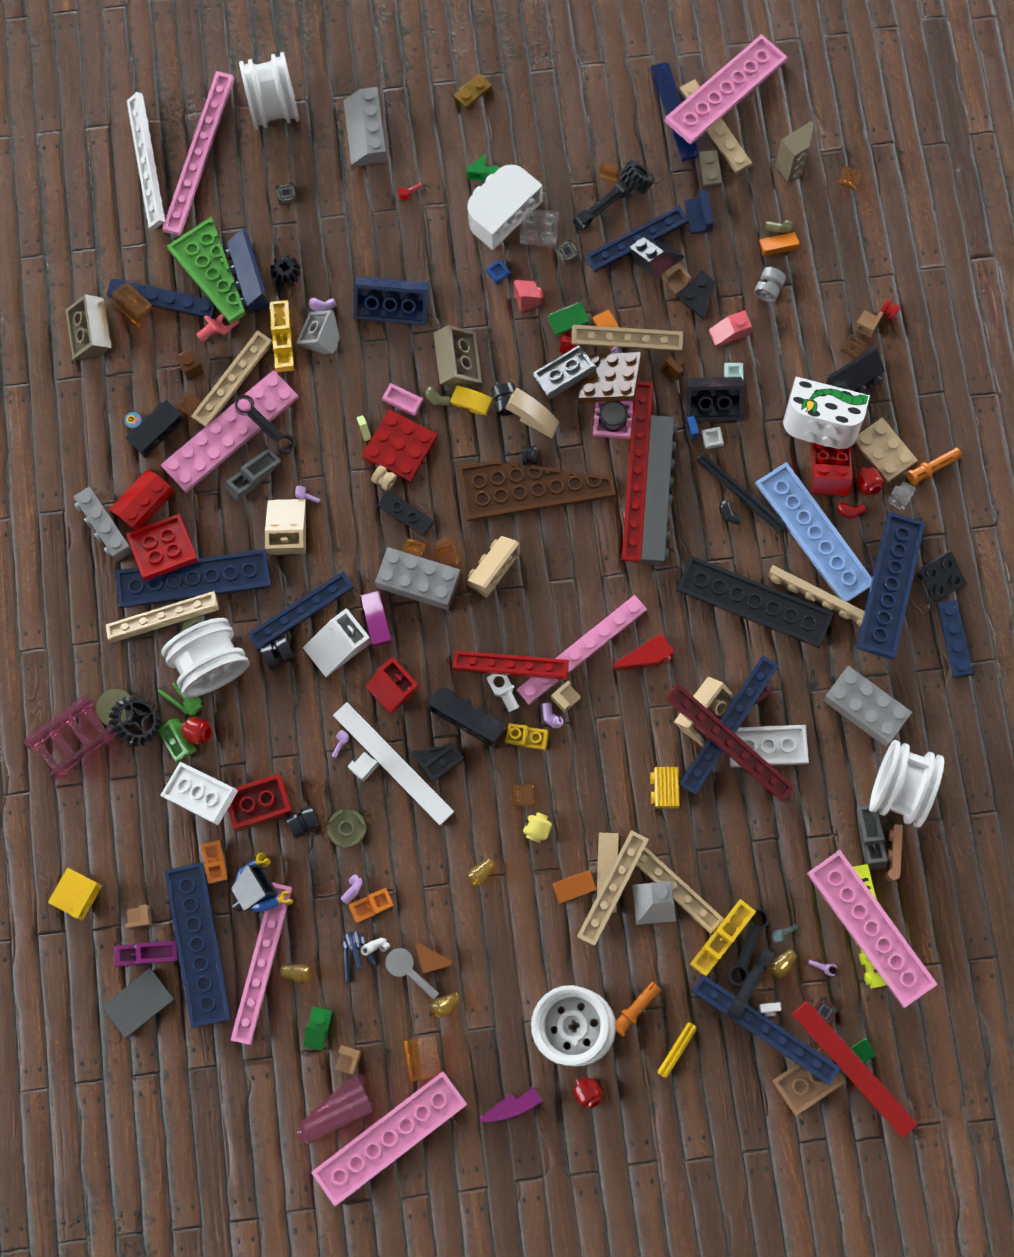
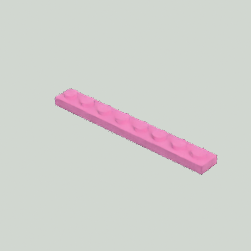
[516,595,647,705]
[231,883,292,1045]

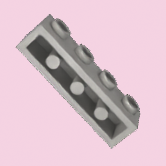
[73,487,133,562]

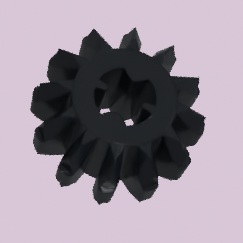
[270,255,301,287]

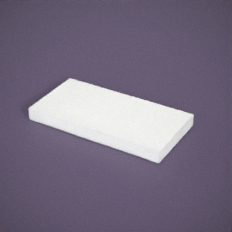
[729,725,809,768]
[160,762,238,825]

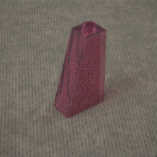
[297,1073,375,1144]

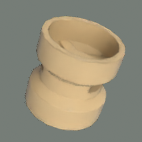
[371,465,397,491]

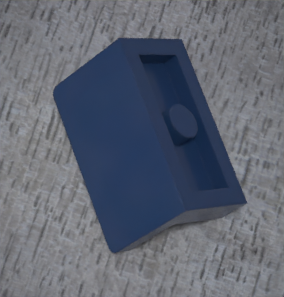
[684,190,714,234]

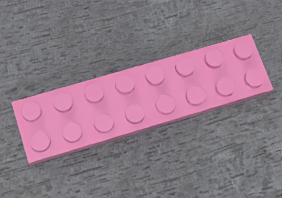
[664,34,787,145]
[161,370,299,493]
[807,850,937,1008]
[311,1071,467,1206]

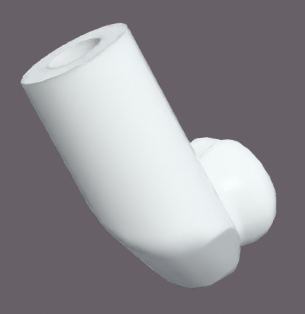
[361,938,390,955]

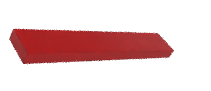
[452,650,569,680]

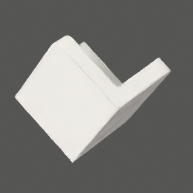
[347,752,379,782]

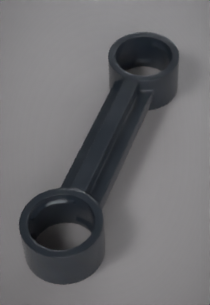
[573,179,633,231]
[234,395,295,454]
[728,909,769,986]
[727,948,775,1020]

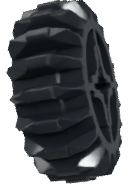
[108,695,161,747]

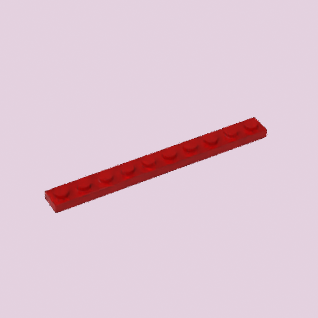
[622,381,653,563]

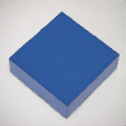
[485,259,511,285]
[686,416,699,441]

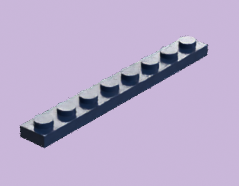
[679,655,779,795]
[691,975,840,1086]

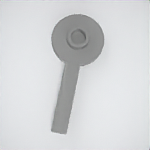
[386,948,439,999]

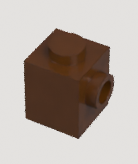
[176,349,204,381]

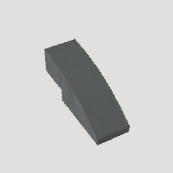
[225,448,281,502]
[856,805,888,870]

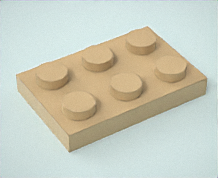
[854,417,918,483]

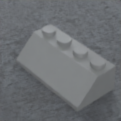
[344,87,387,166]

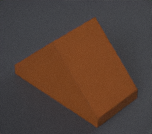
[416,943,453,975]

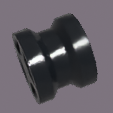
[521,445,537,465]

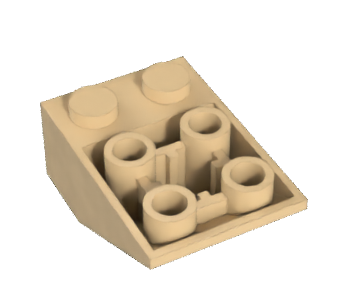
[265,499,306,555]

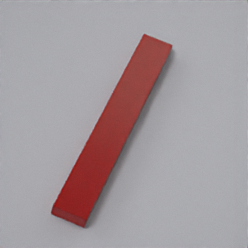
[791,1001,918,1138]

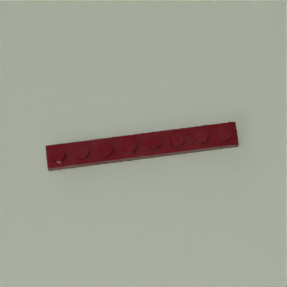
[665,684,795,801]

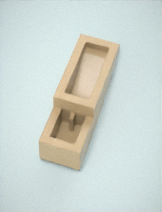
[505,388,559,438]

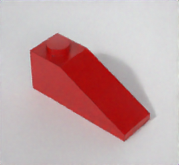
[613,633,674,671]

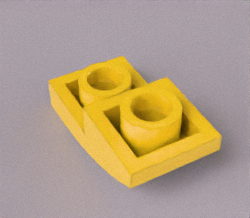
[450,386,494,416]
[505,723,549,751]

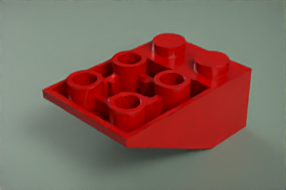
[811,442,852,496]

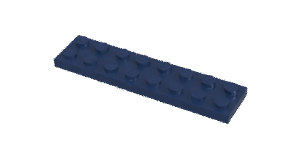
[856,512,925,660]
[115,549,271,609]
[164,862,232,1028]

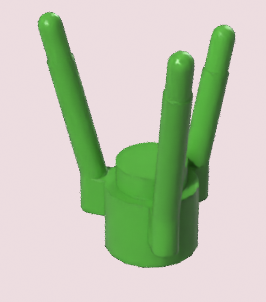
[158,682,202,716]

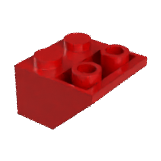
[365,657,420,715]

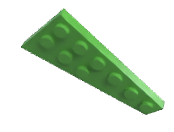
[167,217,245,324]

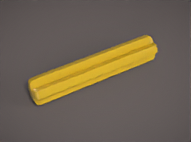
[658,1023,697,1078]

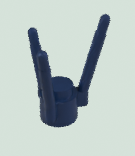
[342,931,376,983]

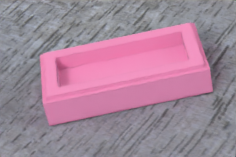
[382,383,424,416]

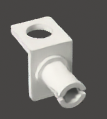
[487,674,519,712]

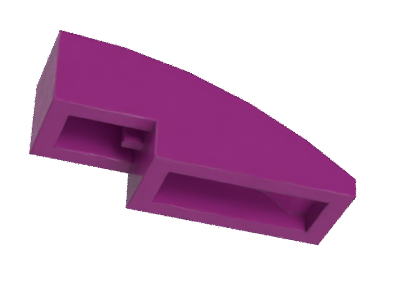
[361,591,392,648]
[113,941,178,967]
[480,1087,543,1122]

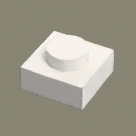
[758,1003,781,1017]

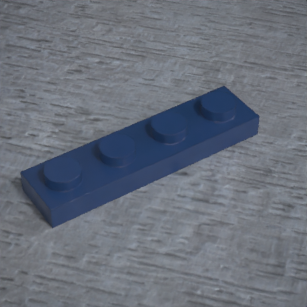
[937,600,973,678]

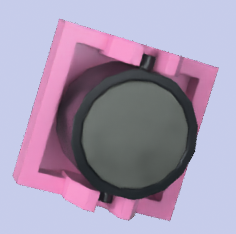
[593,401,633,439]

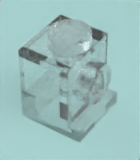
[887,481,916,511]

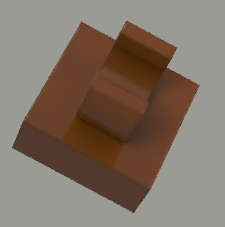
[660,357,685,383]

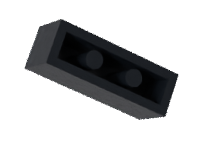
[126,400,185,459]

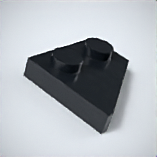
[677,271,715,320]
[411,743,464,783]

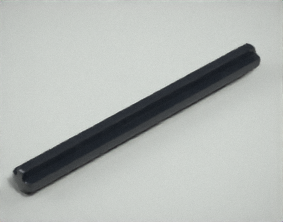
[697,453,786,533]

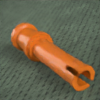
[906,448,962,486]
[615,981,661,1037]

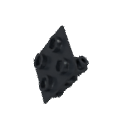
[917,551,967,602]

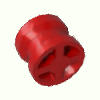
[878,299,901,322]

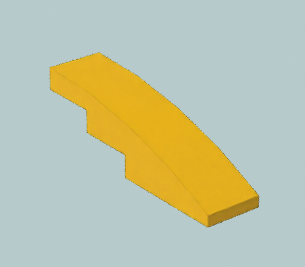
[270,300,294,373]
[689,899,756,976]

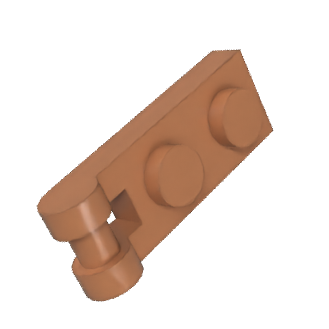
[885,824,903,882]

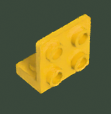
[48,868,102,921]

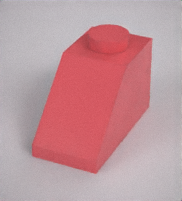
[514,280,543,312]
[709,311,752,347]

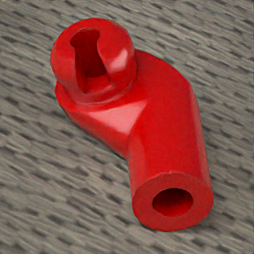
[837,502,866,519]

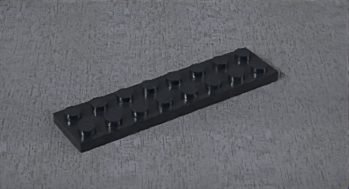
[676,556,834,648]

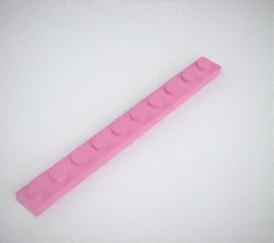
[162,71,234,236]

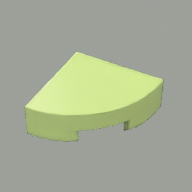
[357,415,371,441]

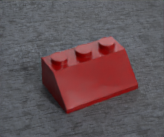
[109,469,175,531]

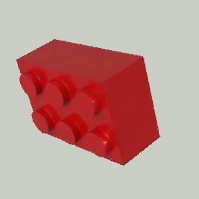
[228,774,293,832]

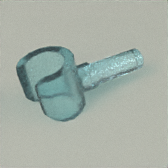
[772,924,799,942]

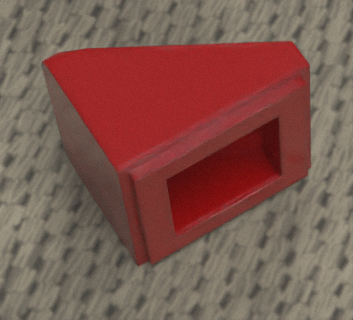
[559,332,578,354]

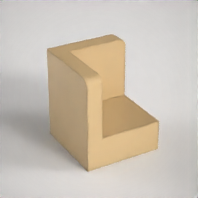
[551,680,580,713]

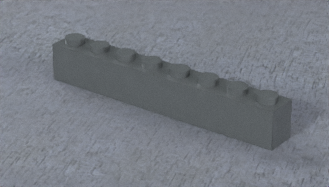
[641,415,677,566]

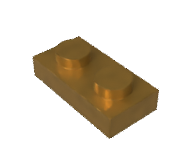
[454,73,492,110]

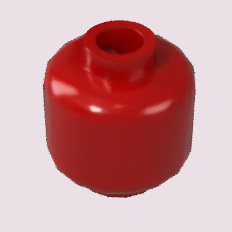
[855,468,884,496]
[181,717,212,744]
[573,1077,603,1109]

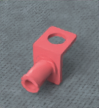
[197,314,239,343]

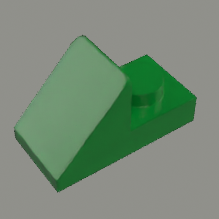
[466,154,500,181]
[303,1006,333,1051]

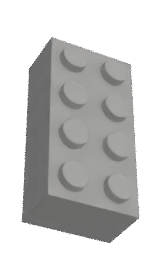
[375,547,461,611]
[822,666,912,747]

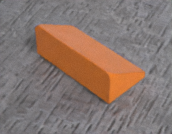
[759,232,800,257]
[553,870,597,904]

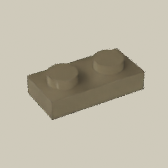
[699,150,722,188]

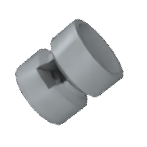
[754,267,786,302]

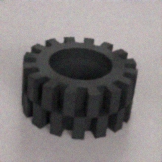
[620,160,655,194]

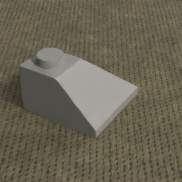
[296,310,340,354]
[632,881,676,925]

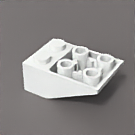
[303,608,372,677]

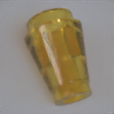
[467,858,496,887]
[768,949,797,979]
[281,964,312,984]
[431,991,462,1018]

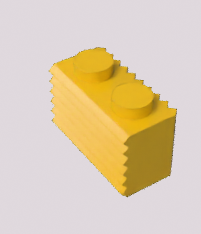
[650,767,679,809]

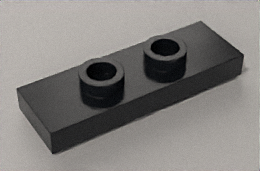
[377,490,434,537]

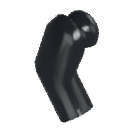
[719,500,742,525]

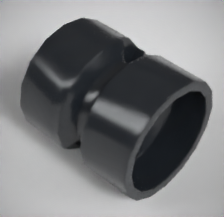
[491,382,516,416]
[260,637,295,670]
[285,804,321,839]

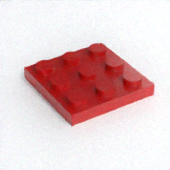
[361,409,438,483]
[126,514,198,582]

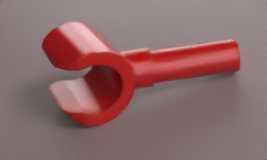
[398,183,422,201]

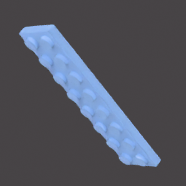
[755,462,872,602]

